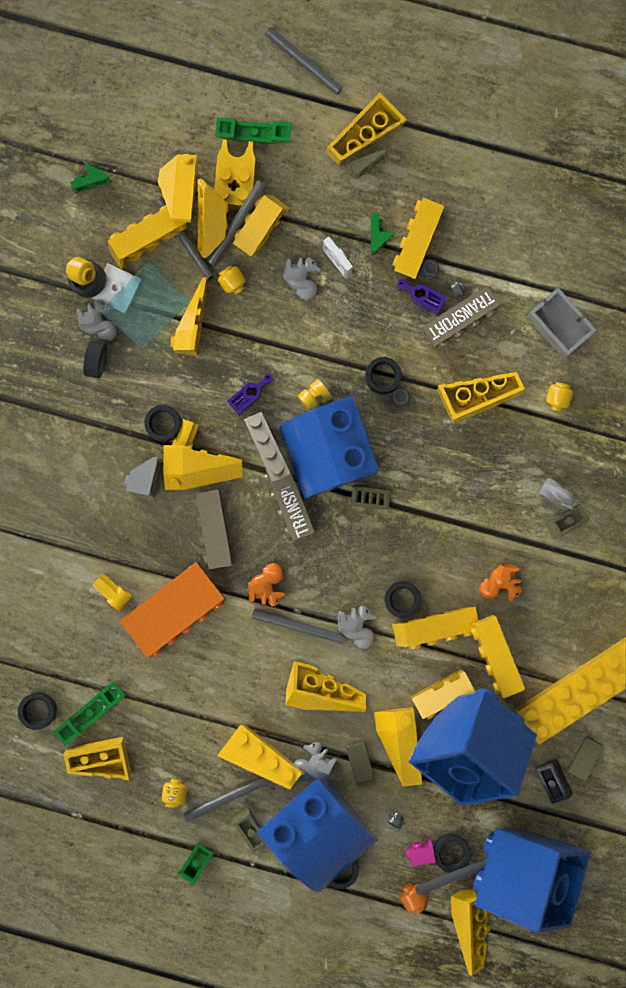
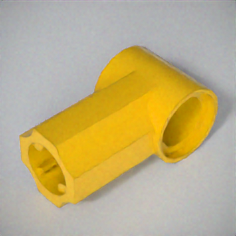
[172,420,199,450]
[93,574,132,612]

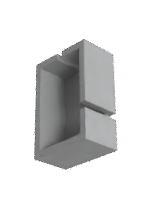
[526,288,597,359]

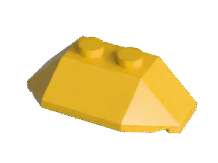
[197,179,228,258]

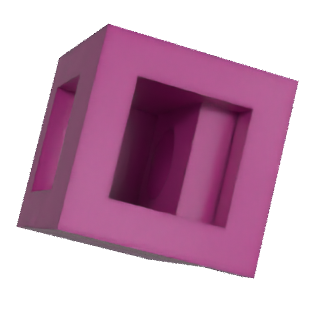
[405,839,435,866]

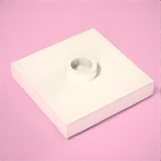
[323,237,353,278]
[91,263,142,314]

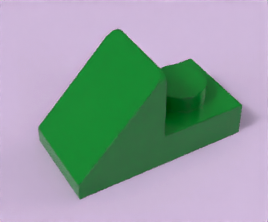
[70,162,111,194]
[371,213,394,255]
[177,843,214,886]

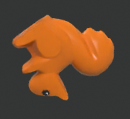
[248,563,285,607]
[479,564,523,602]

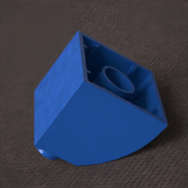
[279,396,379,500]
[409,689,537,805]
[257,778,378,893]
[473,828,591,933]

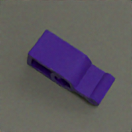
[396,280,446,315]
[227,374,273,416]

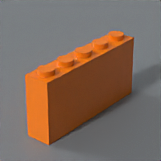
[119,562,226,658]

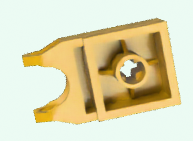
[214,140,256,212]

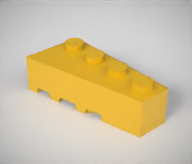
[325,93,407,165]
[392,198,445,279]
[437,372,525,424]
[392,607,479,650]
[217,724,305,789]

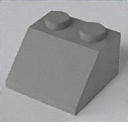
[124,457,162,497]

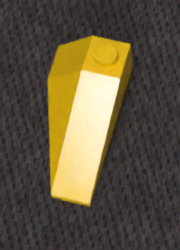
[158,154,198,222]
[171,277,208,356]
[285,661,366,712]
[374,707,422,787]
[451,889,492,976]

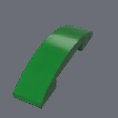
[215,117,292,144]
[53,681,126,746]

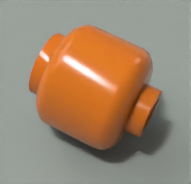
[399,883,428,914]

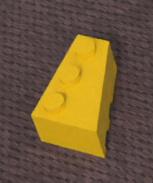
[233,195,290,257]
[410,669,476,719]
[63,737,132,781]

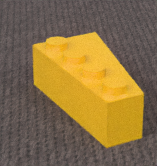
[108,205,186,270]
[470,615,525,698]

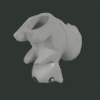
[283,258,321,301]
[76,300,118,341]
[539,478,578,510]
[338,606,376,649]
[294,742,338,781]

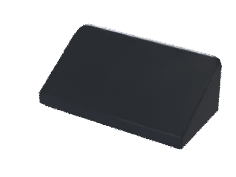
[536,759,573,804]

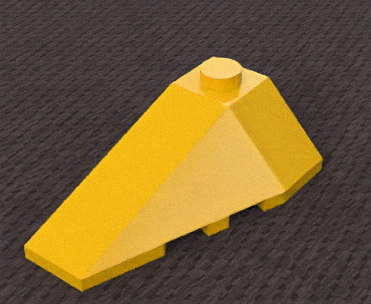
[163,445,243,490]

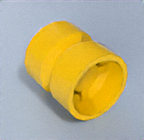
[297,379,333,411]

